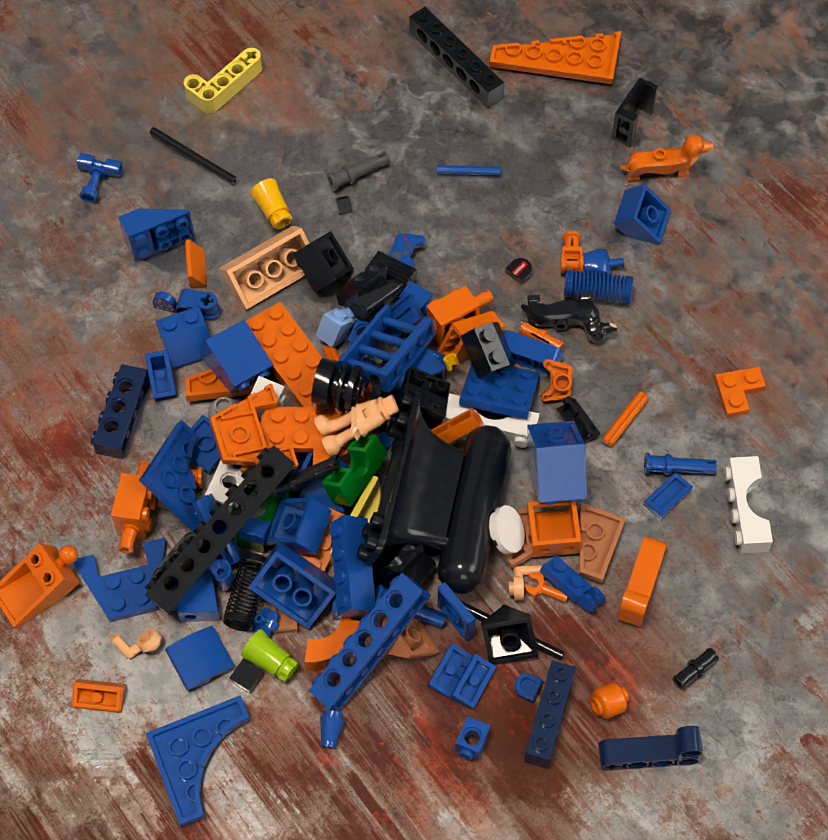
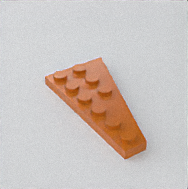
[489,31,621,84]

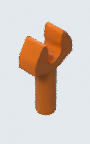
[524,573,568,603]

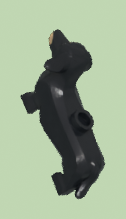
[521,292,617,343]

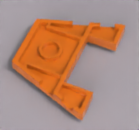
[209,384,299,470]
[241,407,333,475]

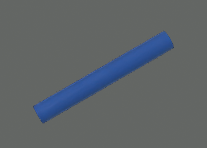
[437,165,501,175]

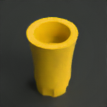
[250,179,292,230]

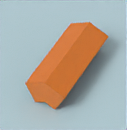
[431,408,484,443]

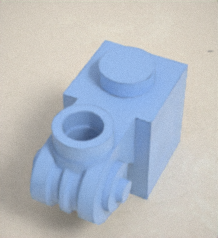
[315,307,357,348]

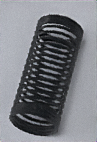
[222,553,266,631]

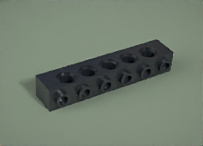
[409,7,505,109]

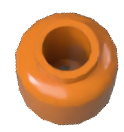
[590,682,629,719]

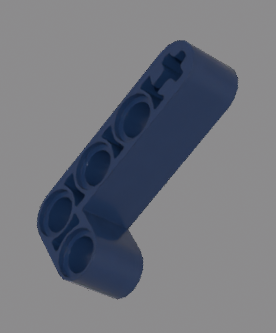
[598,726,703,771]

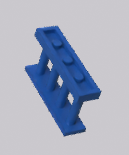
[338,304,435,393]

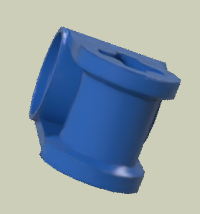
[175,289,221,321]

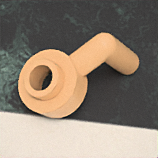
[509,565,542,601]
[110,627,162,659]

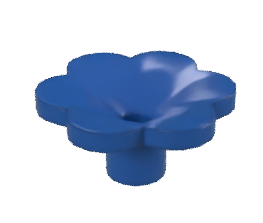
[253,607,279,636]

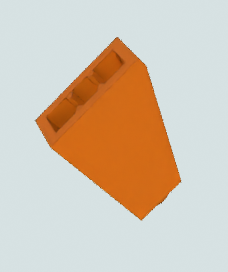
[437,310,506,368]

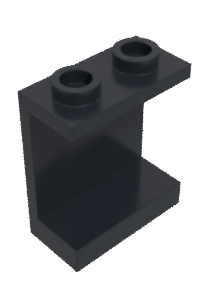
[612,77,658,147]

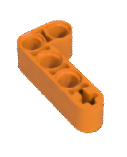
[617,536,667,627]

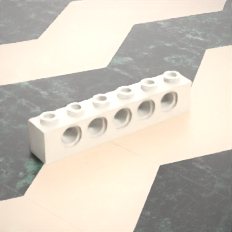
[205,376,286,513]

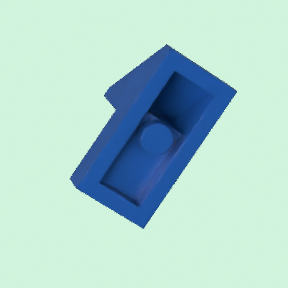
[145,350,176,399]

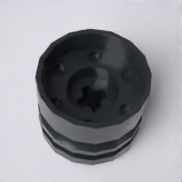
[311,358,363,413]

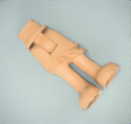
[314,395,399,457]

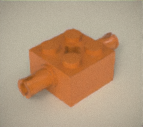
[410,286,494,347]
[111,461,158,553]

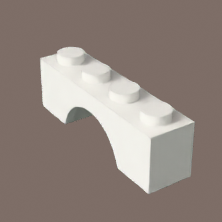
[442,393,540,448]
[724,456,773,554]

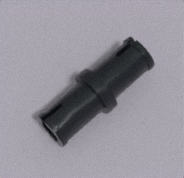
[672,648,719,690]

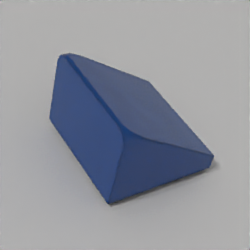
[239,517,271,545]

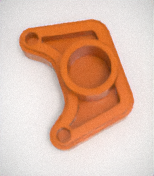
[540,359,573,402]

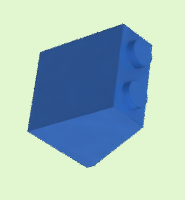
[200,319,273,394]

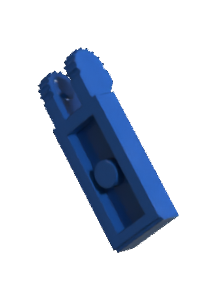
[540,555,605,612]

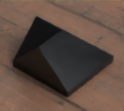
[481,605,538,665]

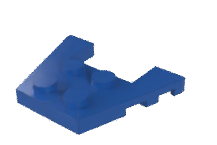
[73,537,166,622]

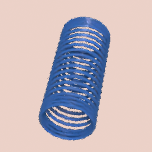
[563,269,633,304]

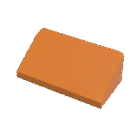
[185,239,207,289]
[72,679,126,712]

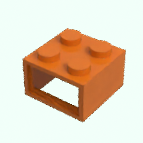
[527,500,582,557]

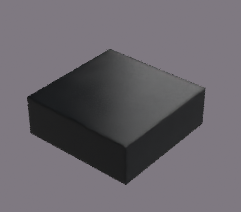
[229,658,264,693]

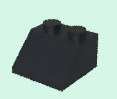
[293,231,354,292]
[461,322,516,379]

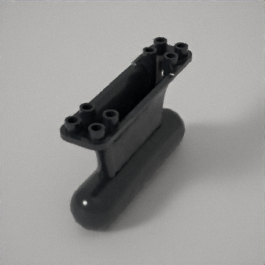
[356,391,511,594]

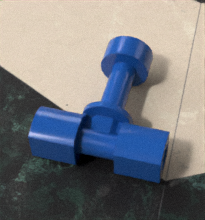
[77,153,123,203]

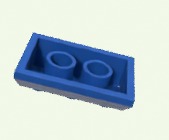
[248,541,336,629]

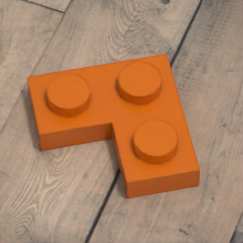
[714,367,766,418]

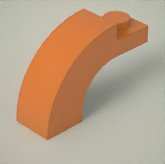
[304,616,360,671]

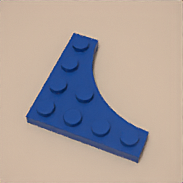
[139,420,208,545]
[146,696,250,827]

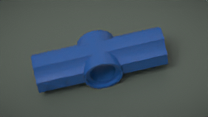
[192,493,242,565]

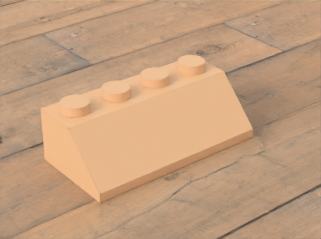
[219,226,309,310]

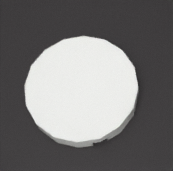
[489,506,525,554]

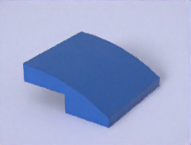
[165,625,235,690]
[427,643,496,709]

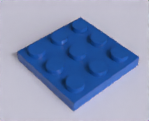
[459,364,540,419]

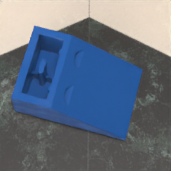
[119,209,195,261]

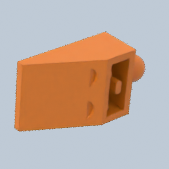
[0,543,80,628]

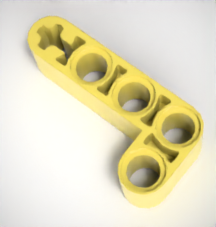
[183,48,262,113]

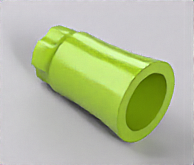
[240,629,299,682]

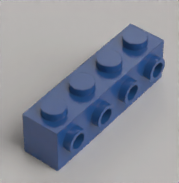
[330,515,375,619]

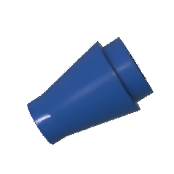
[320,710,345,749]

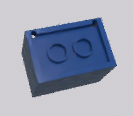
[527,421,587,505]

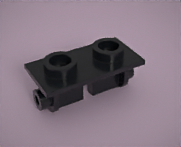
[556,396,600,443]

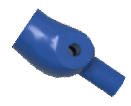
[583,249,624,278]

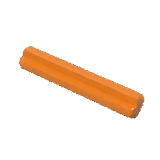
[602,391,648,447]

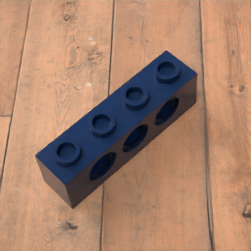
[91,364,150,459]
[524,660,576,769]

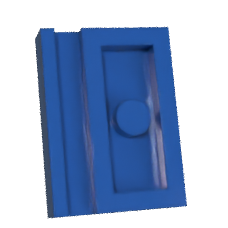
[383,292,424,346]

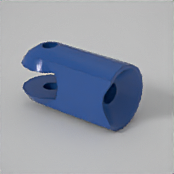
[209,559,236,591]

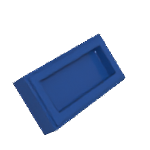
[643,472,693,520]

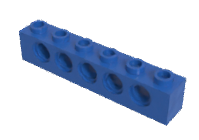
[308,573,431,712]

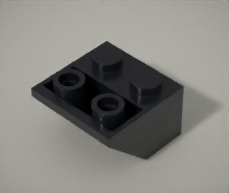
[394,366,451,430]

